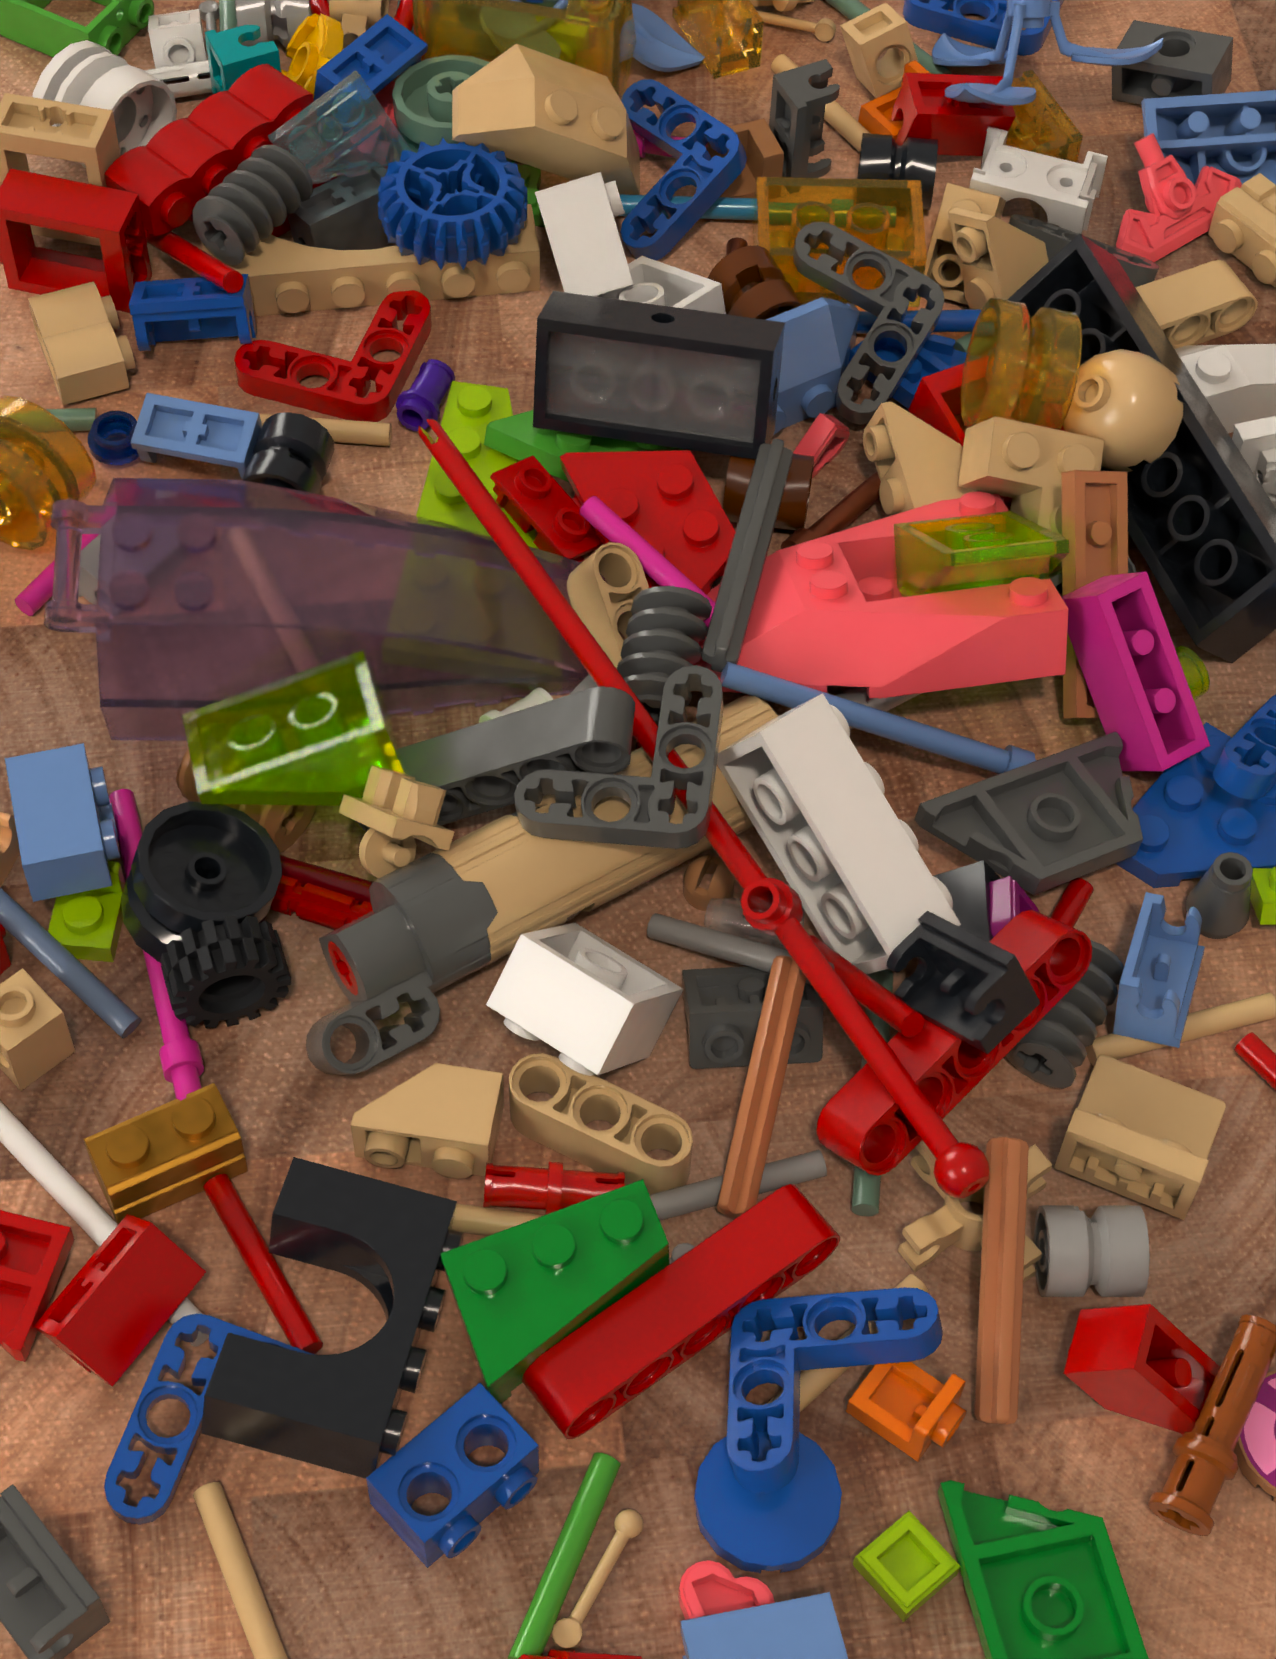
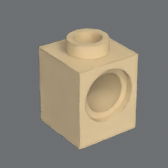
[840,2,919,98]
[0,968,75,1091]

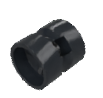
[855,133,938,210]
[239,412,335,525]

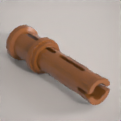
[1147,1314,1276,1536]

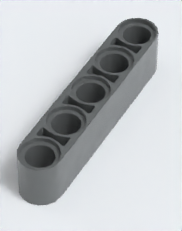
[358,686,635,831]

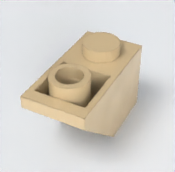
[922,183,1006,305]
[948,207,1049,321]
[863,402,976,516]
[351,1063,504,1179]

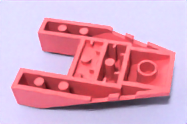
[693,491,1069,699]

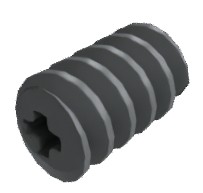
[192,145,313,266]
[617,586,712,725]
[1006,940,1124,1089]

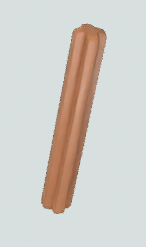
[717,955,806,1219]
[974,1137,1029,1425]

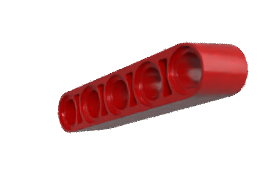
[817,910,1092,1176]
[522,1184,840,1439]

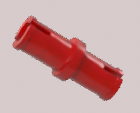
[483,1162,625,1215]

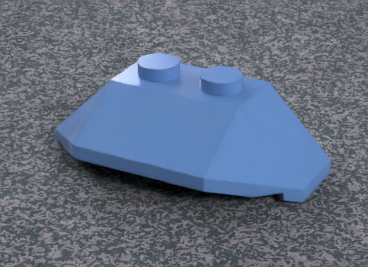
[1141,90,1276,185]
[766,297,860,435]

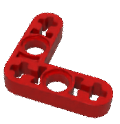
[234,290,432,422]

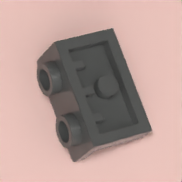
[682,966,824,1069]

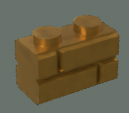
[84,1083,248,1224]

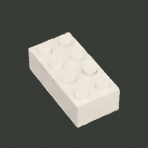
[717,693,961,974]

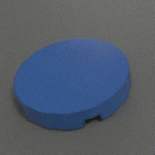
[694,1431,842,1573]

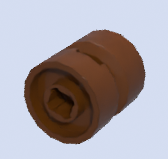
[708,245,803,320]
[723,453,814,531]

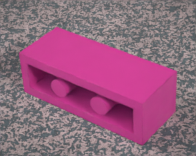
[1062,571,1210,771]

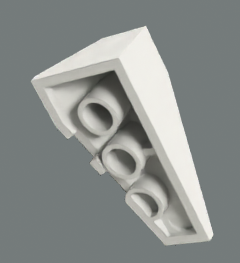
[1175,344,1276,433]

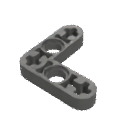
[793,222,944,424]
[514,665,724,849]

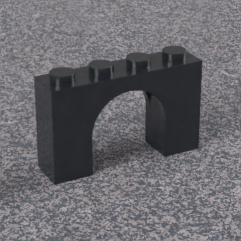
[201,1157,464,1479]

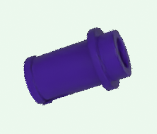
[396,359,455,431]

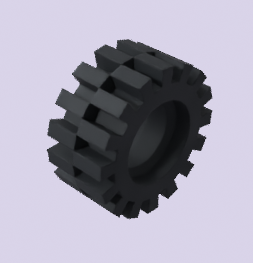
[160,915,291,1028]

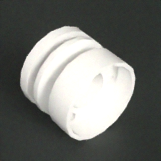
[32,40,177,168]

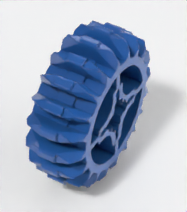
[377,137,528,270]

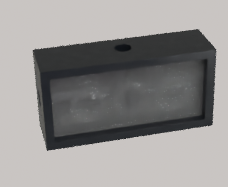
[533,291,785,459]

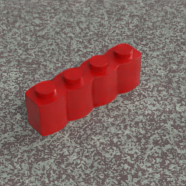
[104,64,316,236]

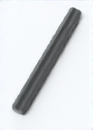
[701,439,793,672]

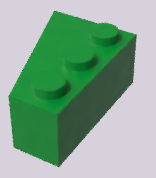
[440,1179,670,1404]

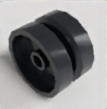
[121,801,282,962]

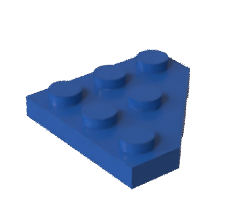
[1115,722,1276,888]

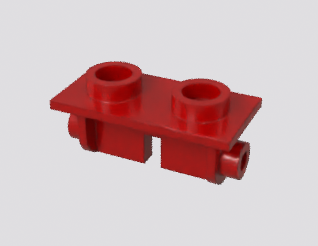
[490,455,602,577]

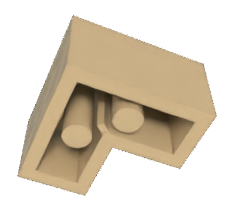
[958,416,1104,566]

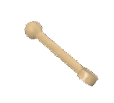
[732,5,836,42]
[552,1509,644,1651]

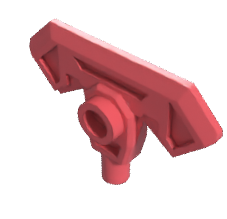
[1116,133,1242,262]

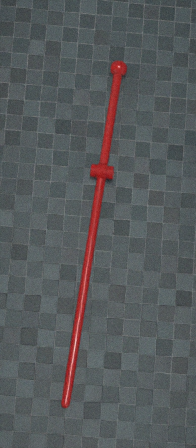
[418,419,990,1199]

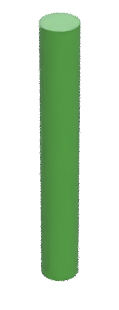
[508,1452,621,1659]

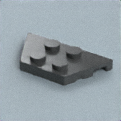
[914,732,1143,895]

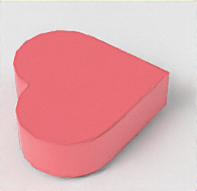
[793,413,850,478]
[678,1560,775,1620]

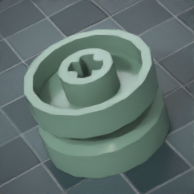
[392,55,512,162]

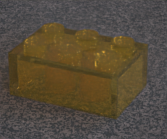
[753,177,927,307]

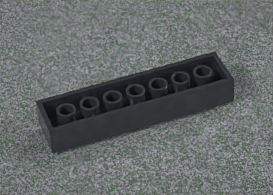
[997,233,1276,663]

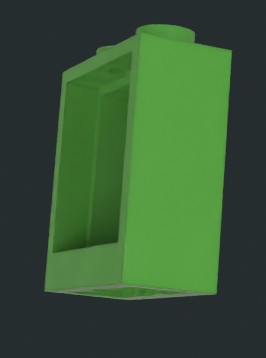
[0,0,154,57]

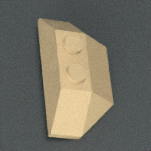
[452,43,640,195]

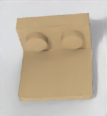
[1054,1055,1226,1220]

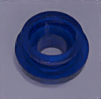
[88,411,139,465]

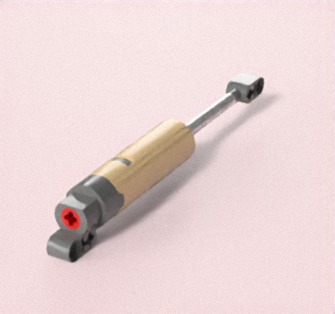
[306,557,1136,1075]

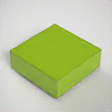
[853,1511,961,1622]

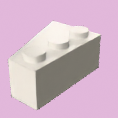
[535,172,633,296]

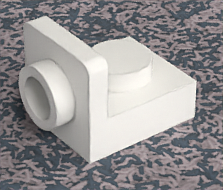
[148,9,207,68]

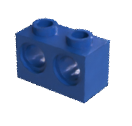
[366,1383,539,1568]

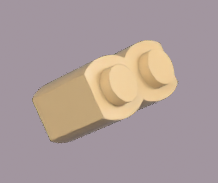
[28,281,135,405]

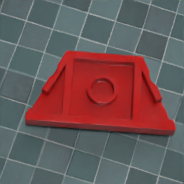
[559,450,735,595]

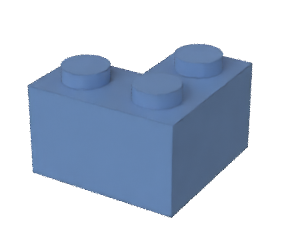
[5,743,120,902]

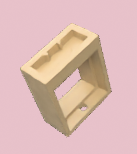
[0,93,121,246]

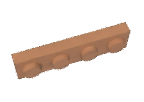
[1061,470,1128,719]

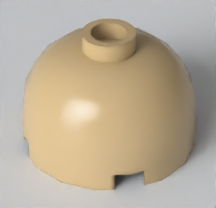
[1061,349,1183,472]

